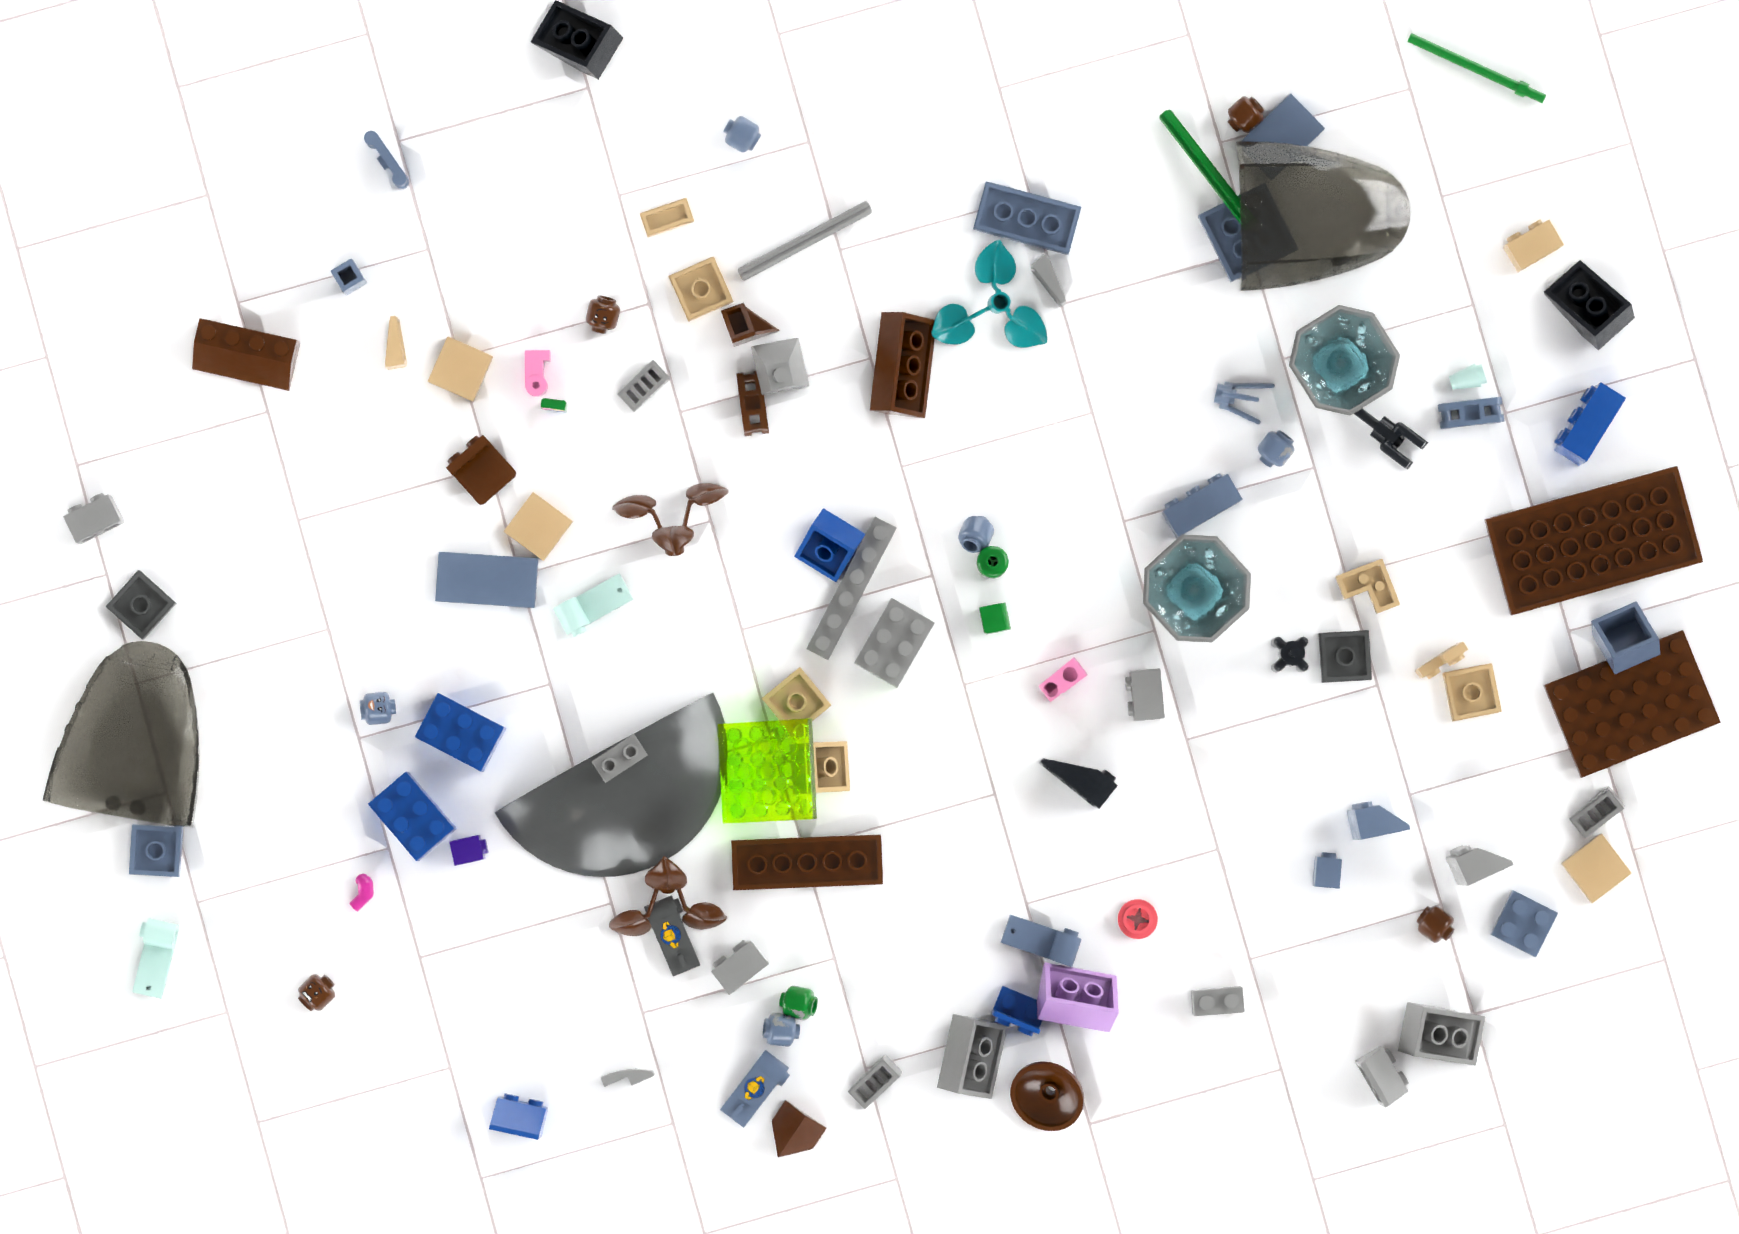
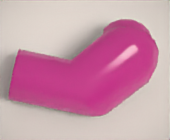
[349,873,374,912]

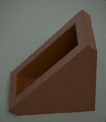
[721,303,780,347]
[771,1100,827,1158]

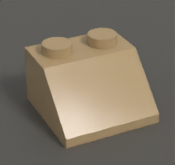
[791,741,850,794]

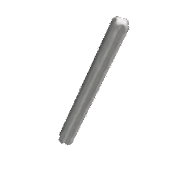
[738,201,872,281]

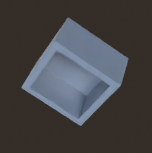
[1591,601,1660,674]

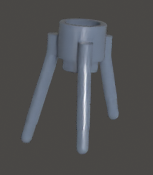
[1214,382,1275,425]

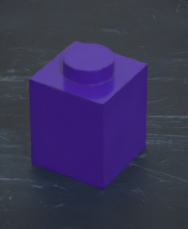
[449,835,489,866]

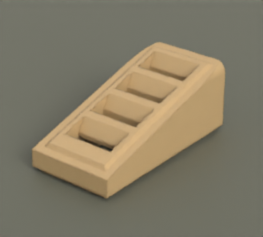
[385,315,407,370]

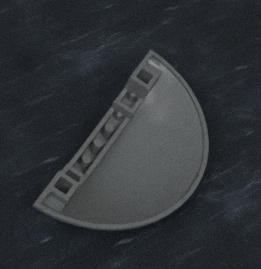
[494,693,729,877]

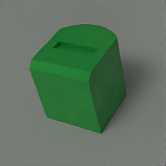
[979,602,1011,635]

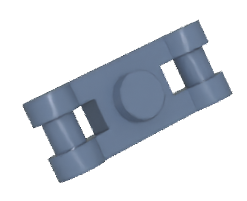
[364,131,409,189]
[1437,397,1505,430]

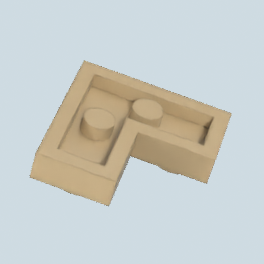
[1335,559,1400,614]
[1415,641,1469,680]

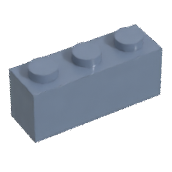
[1162,473,1243,539]

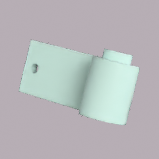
[553,573,634,637]
[132,918,179,999]

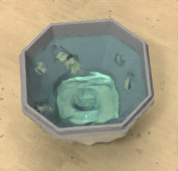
[1289,305,1400,416]
[1143,534,1251,643]

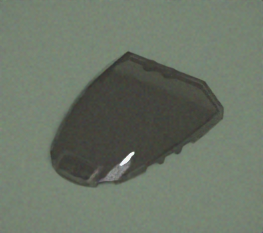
[1235,141,1411,292]
[42,641,200,828]

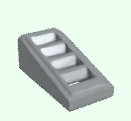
[1030,254,1066,307]
[617,360,670,412]
[1569,786,1625,838]
[848,1055,902,1109]

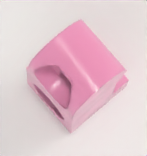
[524,350,551,397]
[1038,657,1088,702]

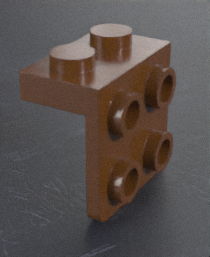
[446,435,517,505]

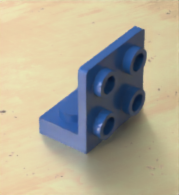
[991,985,1043,1037]

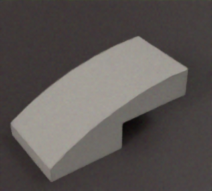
[601,1068,656,1087]

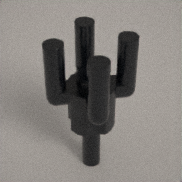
[1354,408,1429,470]
[1271,636,1309,673]

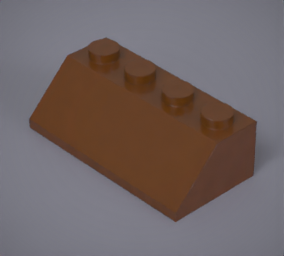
[870,312,935,418]
[192,318,301,391]

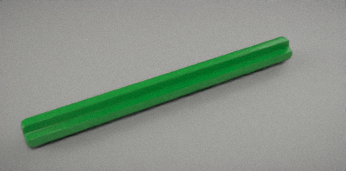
[1159,109,1257,230]

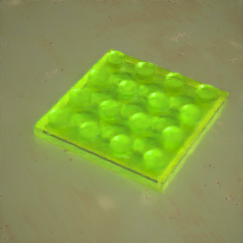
[718,718,817,824]

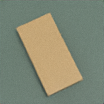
[639,198,694,238]

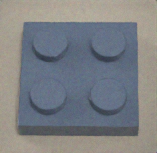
[129,824,183,877]
[1490,890,1558,957]

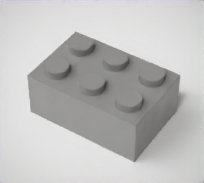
[854,598,935,688]

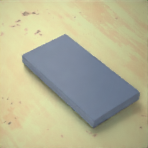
[973,181,1082,256]
[435,552,539,608]

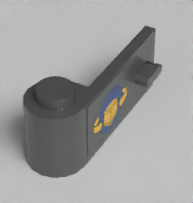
[644,895,701,977]

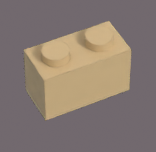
[1503,219,1564,273]

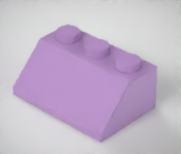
[1037,962,1119,1033]

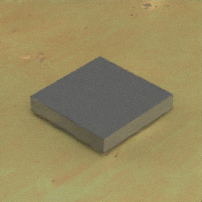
[105,570,177,640]
[1318,630,1372,683]

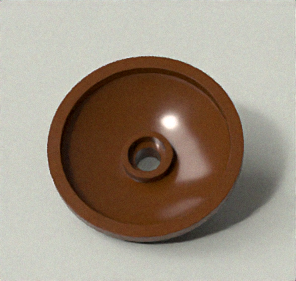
[1010,1061,1084,1131]

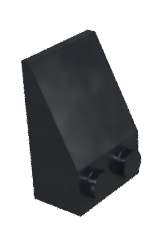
[530,0,623,80]
[1544,260,1635,351]
[1039,758,1118,809]

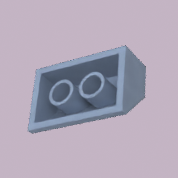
[1346,801,1411,840]

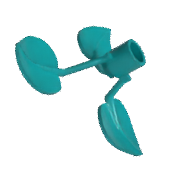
[931,240,1047,348]

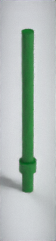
[1407,33,1546,104]

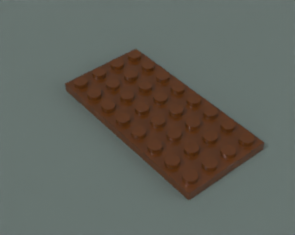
[1484,466,1703,616]

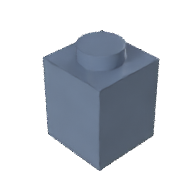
[330,258,367,296]
[1312,852,1342,889]

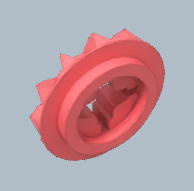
[1118,899,1158,939]

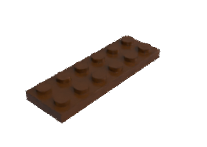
[731,834,883,891]

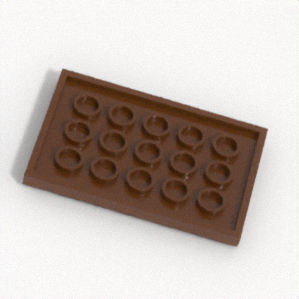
[1543,630,1721,778]

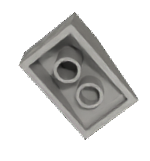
[1398,1002,1485,1066]

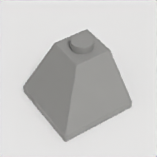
[751,338,809,395]

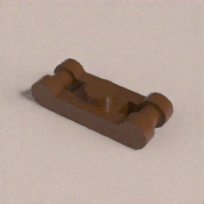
[736,370,769,437]

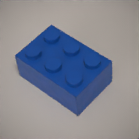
[1554,382,1626,466]
[415,693,507,772]
[368,771,457,861]

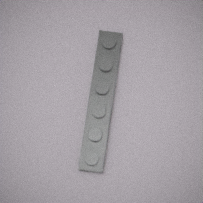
[806,516,897,660]

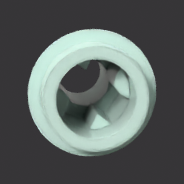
[1449,363,1487,390]

